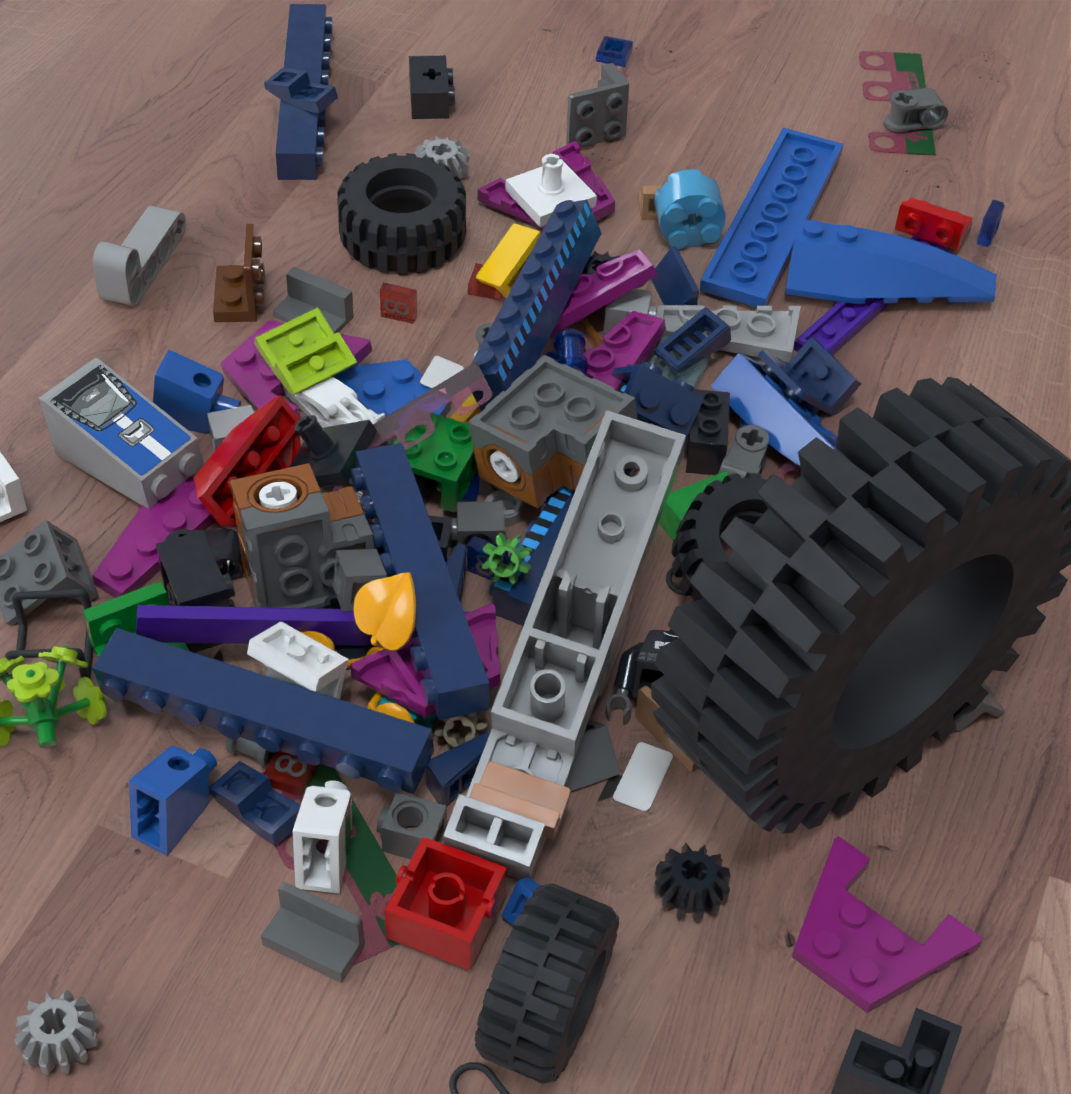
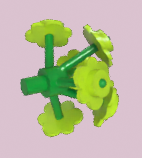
[0,646,107,748]

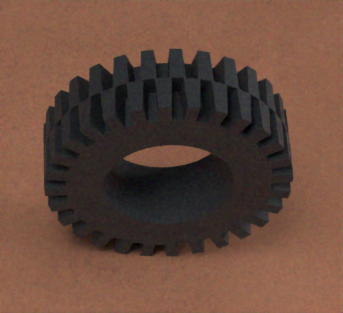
[651,377,1071,834]

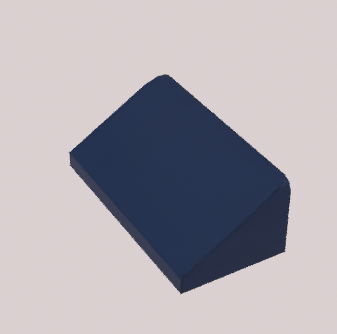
[651,247,699,305]

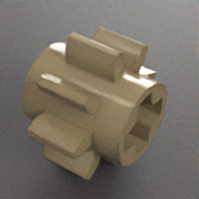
[434,712,489,751]

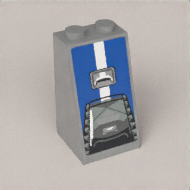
[39,358,204,509]

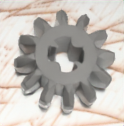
[415,136,469,180]
[14,989,99,1076]

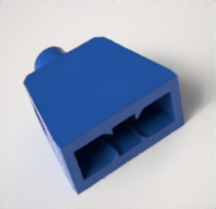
[153,350,241,434]
[129,746,217,856]

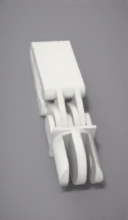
[283,377,399,449]

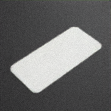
[420,356,464,394]
[613,742,673,811]

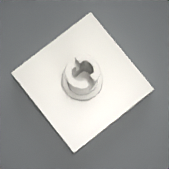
[505,154,597,227]

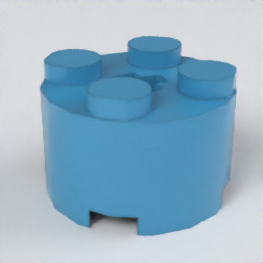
[654,169,726,249]

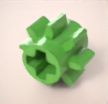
[482,532,533,584]

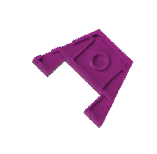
[477,141,615,229]
[221,320,372,418]
[792,836,983,1013]

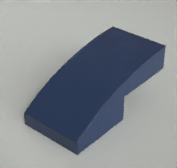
[264,68,338,114]
[209,761,301,846]

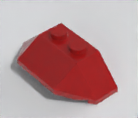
[194,395,301,528]

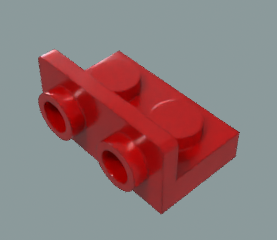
[895,197,973,250]

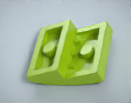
[254,308,357,396]

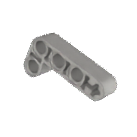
[92,205,186,307]

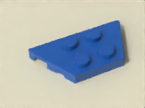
[333,359,450,434]

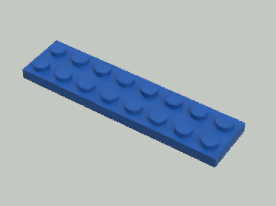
[699,128,843,307]

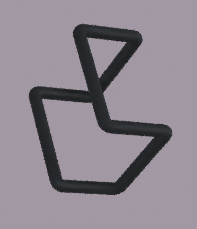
[5,589,93,679]

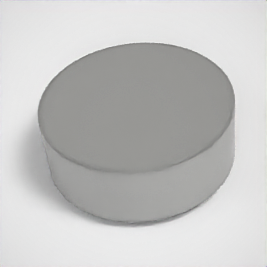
[485,490,523,527]

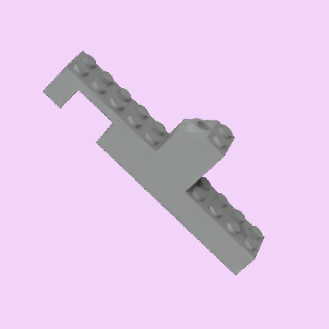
[443,410,686,880]

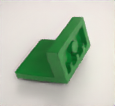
[393,408,478,512]
[82,581,189,658]

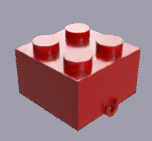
[384,836,507,970]

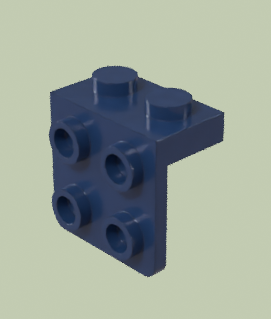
[758,337,862,416]
[612,362,704,439]

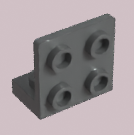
[566,63,629,147]
[0,520,98,626]

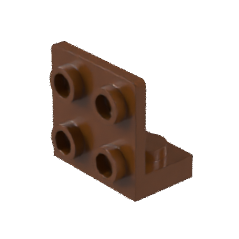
[213,224,265,322]

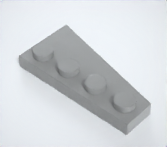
[656,305,801,362]

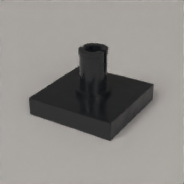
[289,415,377,488]

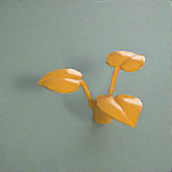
[301,572,416,723]

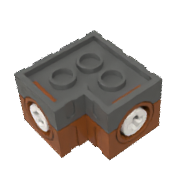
[468,355,637,508]
[230,463,374,609]

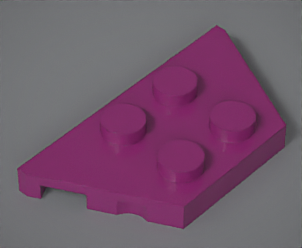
[350,603,500,718]

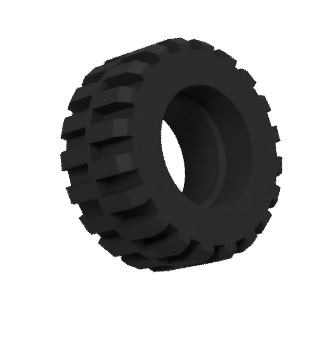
[337,153,466,274]
[671,472,772,601]
[474,883,619,1084]

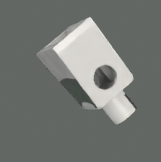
[293,781,352,894]

